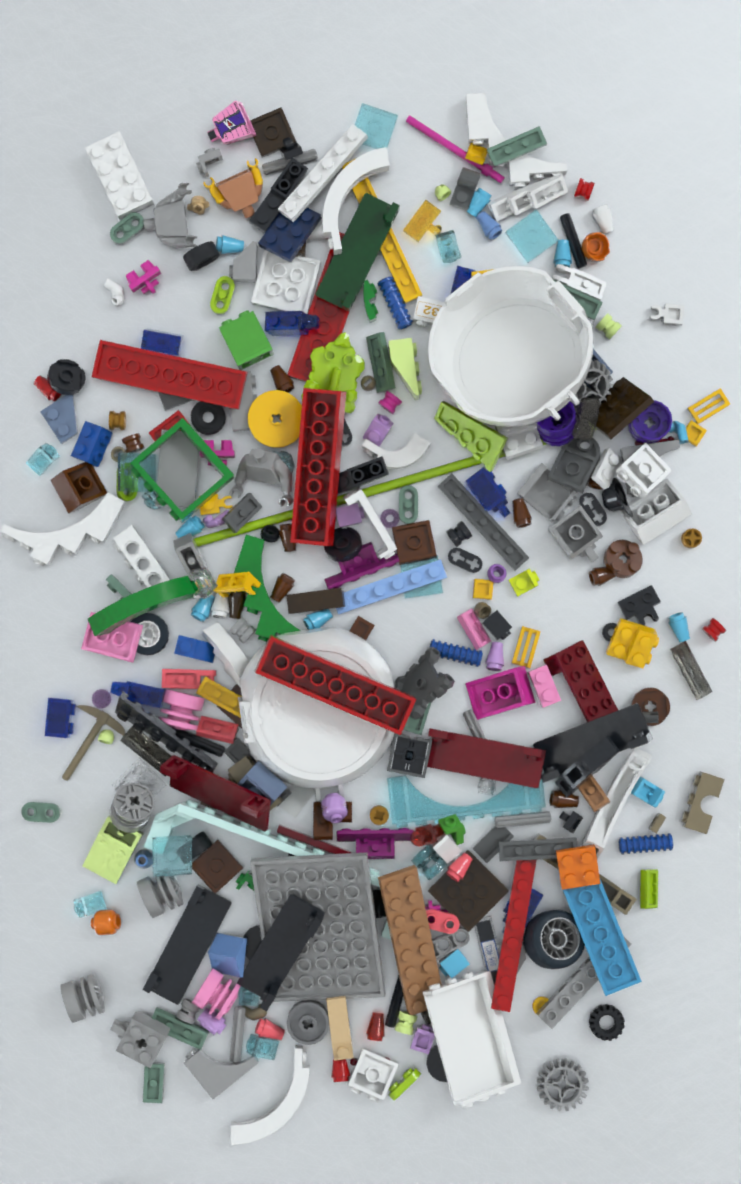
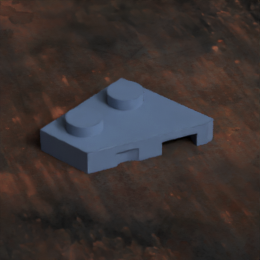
[40,395,78,444]

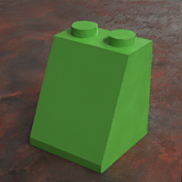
[219,310,274,370]

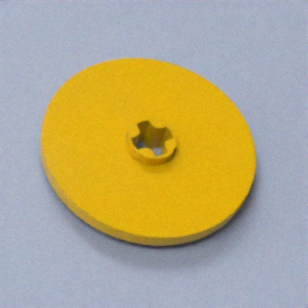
[247,390,302,448]

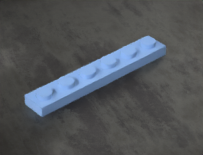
[336,559,447,615]

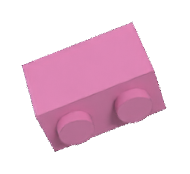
[528,665,561,708]

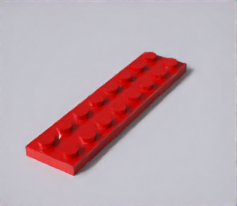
[287,232,349,382]
[91,340,248,410]

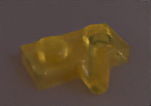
[403,200,442,243]

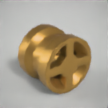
[109,411,126,430]
[681,528,702,548]
[370,805,389,825]

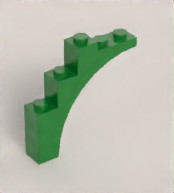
[234,534,301,642]

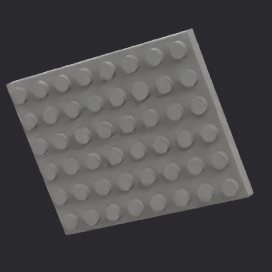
[250,852,386,1002]

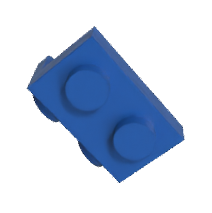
[71,421,112,467]

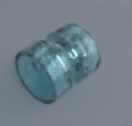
[411,844,447,881]

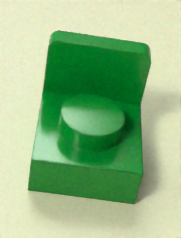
[236,871,254,891]

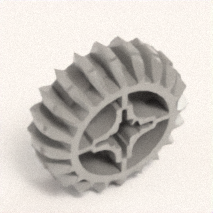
[570,360,613,411]
[537,1058,589,1111]

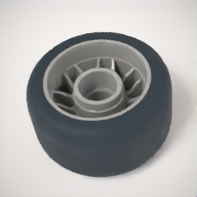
[524,910,585,969]

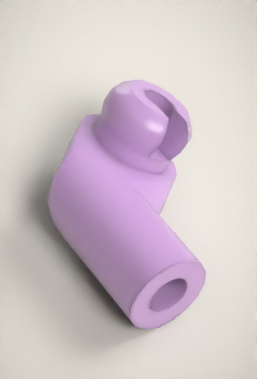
[203,510,229,528]

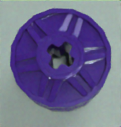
[628,400,672,444]
[536,402,577,446]

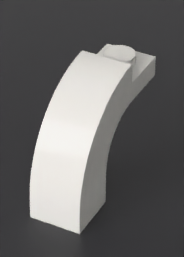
[362,433,431,469]

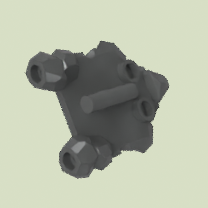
[395,647,455,720]

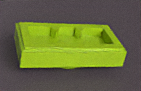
[640,869,658,909]

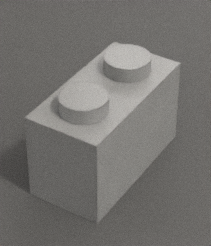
[173,533,208,581]

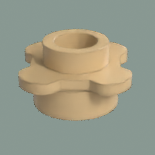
[187,196,209,215]

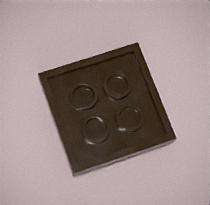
[580,377,654,440]
[428,850,509,932]

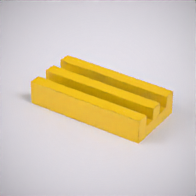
[687,388,730,424]
[512,626,541,668]

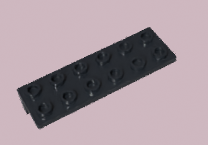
[533,703,653,783]
[143,884,232,1005]
[237,894,325,1012]

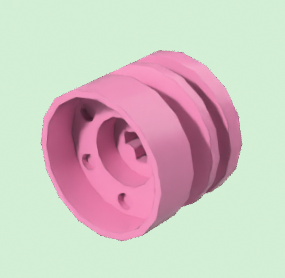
[158,689,205,731]
[192,968,241,1020]

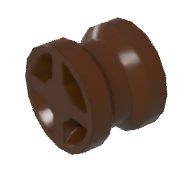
[121,433,145,454]

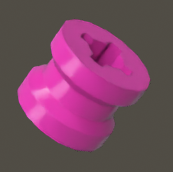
[378,391,402,414]

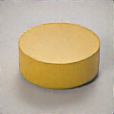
[532,996,549,1013]

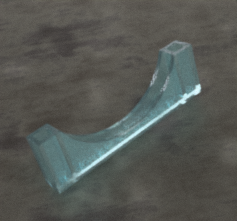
[387,776,546,828]

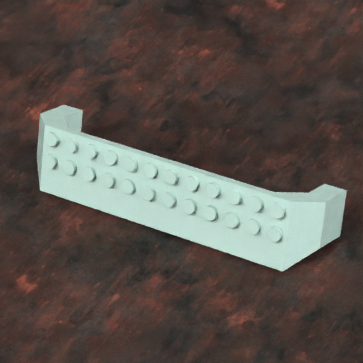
[144,799,391,940]

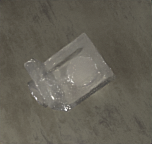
[189,567,218,599]

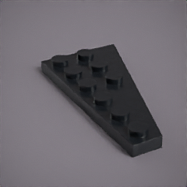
[115,691,218,773]

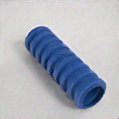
[377,276,413,330]
[430,639,483,667]
[619,833,673,855]

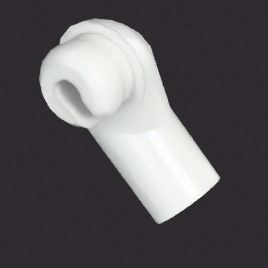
[104,278,125,305]

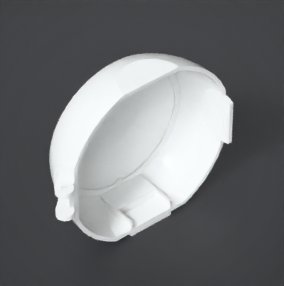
[428,266,594,427]
[238,627,395,801]

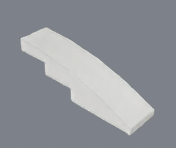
[488,175,568,222]
[202,622,249,686]

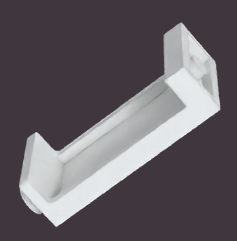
[343,487,397,559]

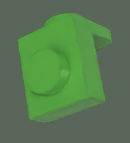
[438,814,466,845]

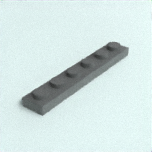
[438,473,529,571]

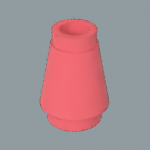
[446,853,473,882]
[255,1018,285,1040]

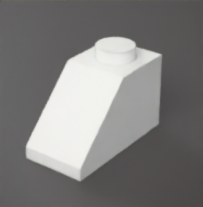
[432,834,462,864]

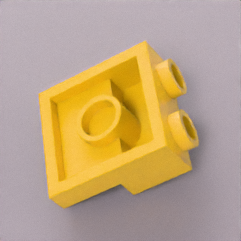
[606,618,659,668]

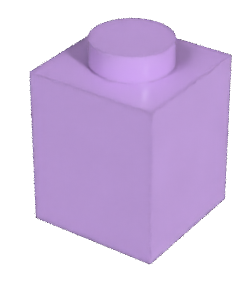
[336,503,365,528]

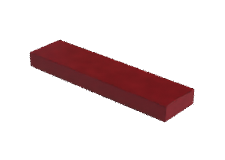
[277,824,351,854]

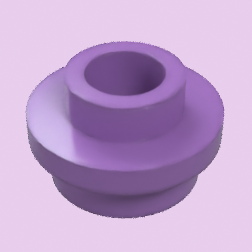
[487,564,507,583]

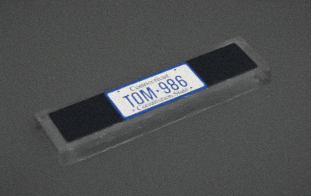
[474,915,500,986]

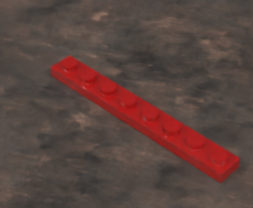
[491,860,537,1012]

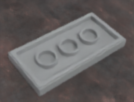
[155,429,200,508]

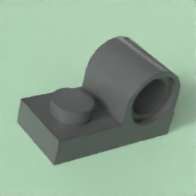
[450,167,481,211]

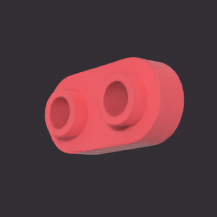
[426,908,460,934]

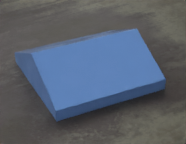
[208,933,247,977]

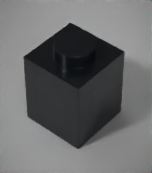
[482,610,512,640]

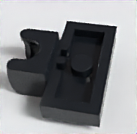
[618,585,661,626]

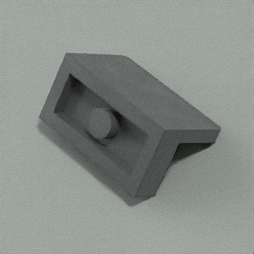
[472,826,514,863]

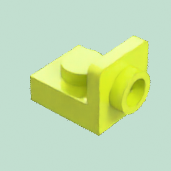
[508,568,540,597]

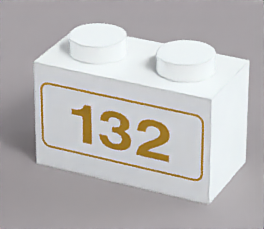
[413,296,445,327]

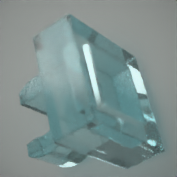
[239,986,259,1006]

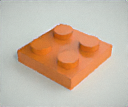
[556,845,600,890]

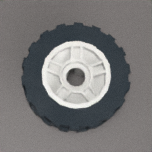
[131,613,169,655]

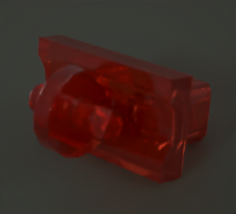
[410,824,444,847]

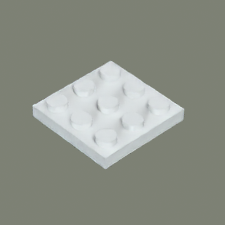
[251,250,321,317]

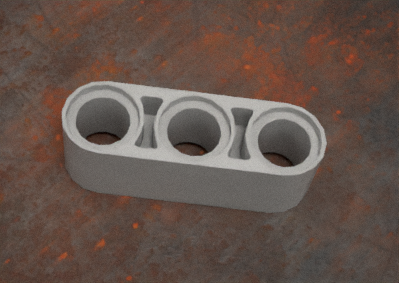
[432,927,470,959]

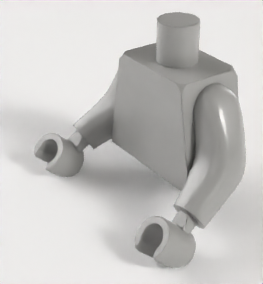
[144,183,197,248]
[230,448,293,507]

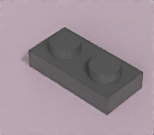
[222,493,262,533]

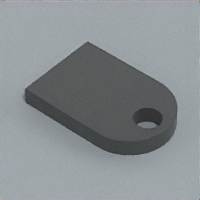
[548,434,600,494]

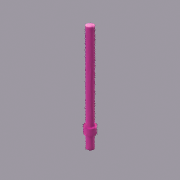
[406,115,505,183]

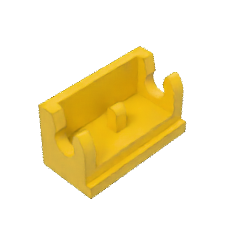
[213,572,261,597]

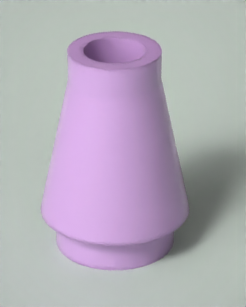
[485,642,504,671]

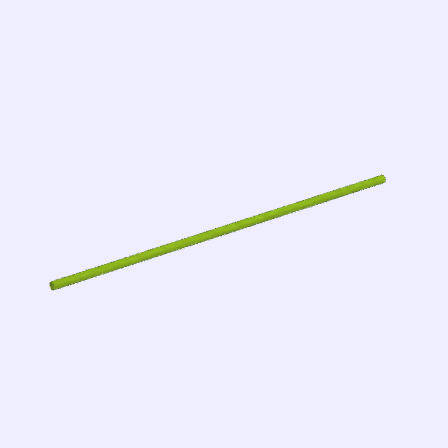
[194,423,597,547]

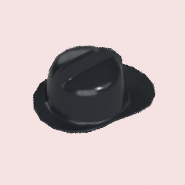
[602,478,633,517]

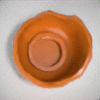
[582,232,610,261]

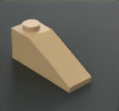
[326,996,353,1061]

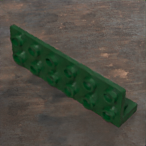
[315,193,400,312]

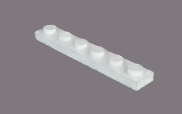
[278,124,368,222]

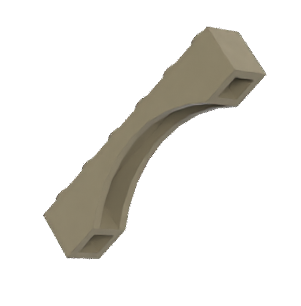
[534,833,637,915]

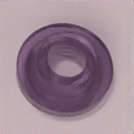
[380,509,399,528]

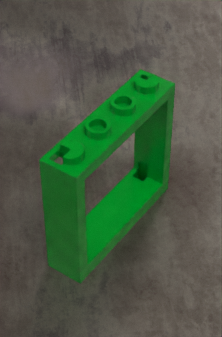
[130,418,234,523]

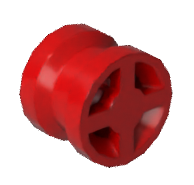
[574,178,595,201]
[702,618,726,642]

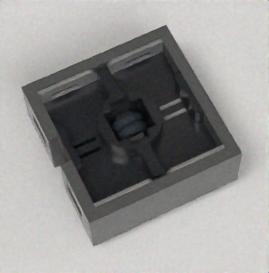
[387,733,432,778]

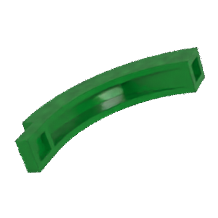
[88,576,204,636]

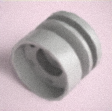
[110,783,154,833]
[137,868,183,918]
[61,974,105,1023]

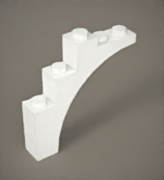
[465,93,567,188]
[0,492,126,566]

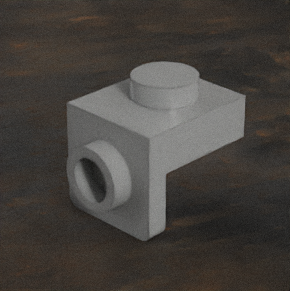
[196,148,223,178]

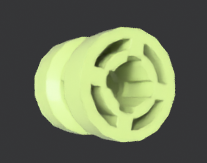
[595,313,622,340]
[394,1011,418,1035]

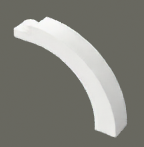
[322,147,390,255]
[582,748,652,859]
[230,1046,310,1145]

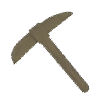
[62,705,126,781]

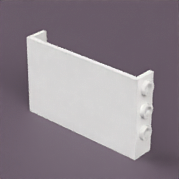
[423,971,521,1108]

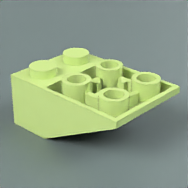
[388,338,422,400]
[83,815,144,884]

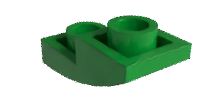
[363,280,379,323]

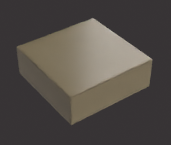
[649,813,666,834]

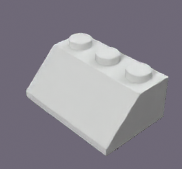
[620,479,692,545]

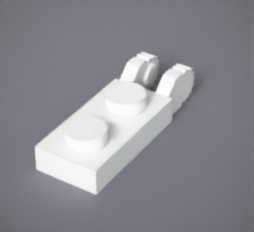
[552,264,607,301]

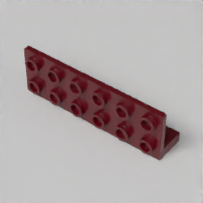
[543,640,618,722]
[427,728,546,788]
[160,755,271,832]

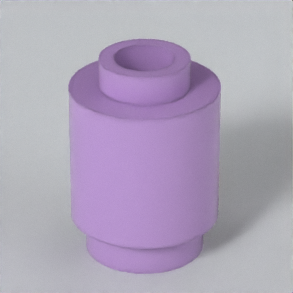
[197,1007,227,1035]

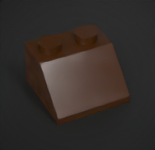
[50,462,107,514]

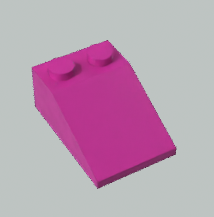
[465,666,536,720]

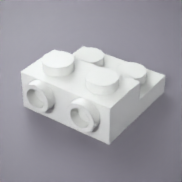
[495,423,543,460]
[615,443,672,499]
[347,1049,399,1103]

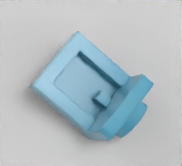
[631,777,665,808]

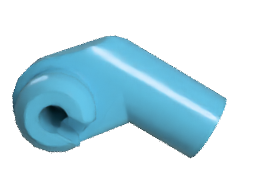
[669,421,689,444]

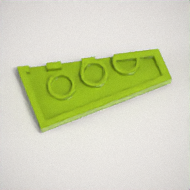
[434,401,508,472]

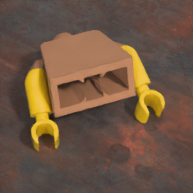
[203,158,263,218]

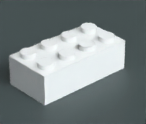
[85,131,154,220]

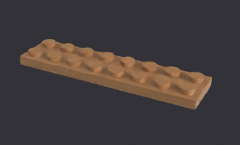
[378,865,441,1015]

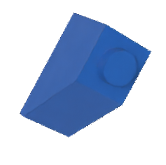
[174,635,215,663]

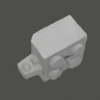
[548,505,603,562]
[110,1012,171,1068]

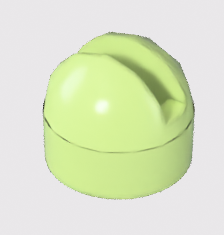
[435,184,451,201]
[98,730,114,744]

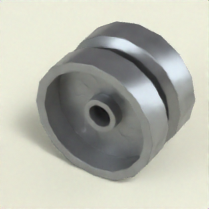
[287,1000,329,1045]

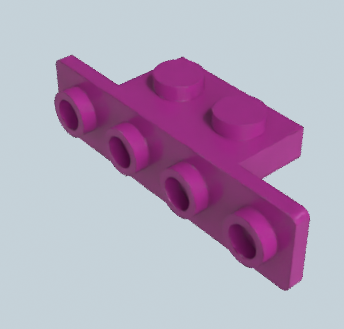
[324,542,399,589]
[336,828,414,859]

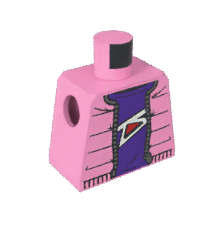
[207,101,256,145]

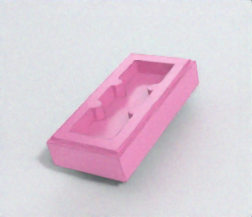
[457,608,491,650]

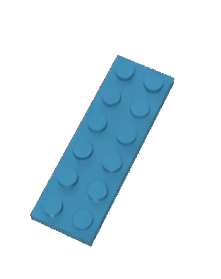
[563,879,642,996]

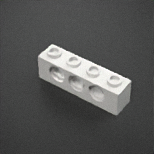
[113,525,171,588]

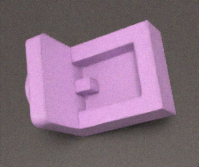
[363,414,394,447]
[410,1024,435,1054]

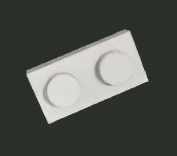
[591,447,622,489]

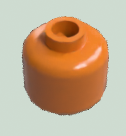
[91,909,121,935]

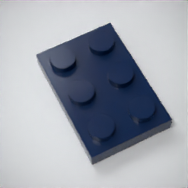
[258,208,322,263]

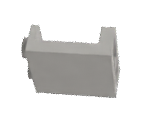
[517,463,577,522]

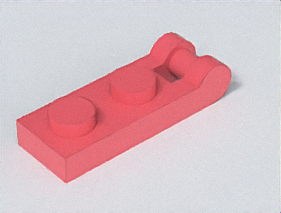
[162,669,216,689]

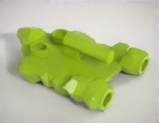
[301,332,365,413]

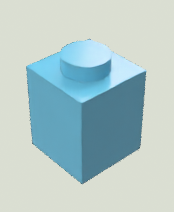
[439,949,470,978]

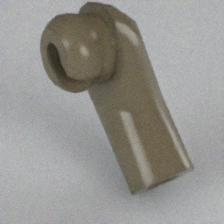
[242,1004,268,1020]

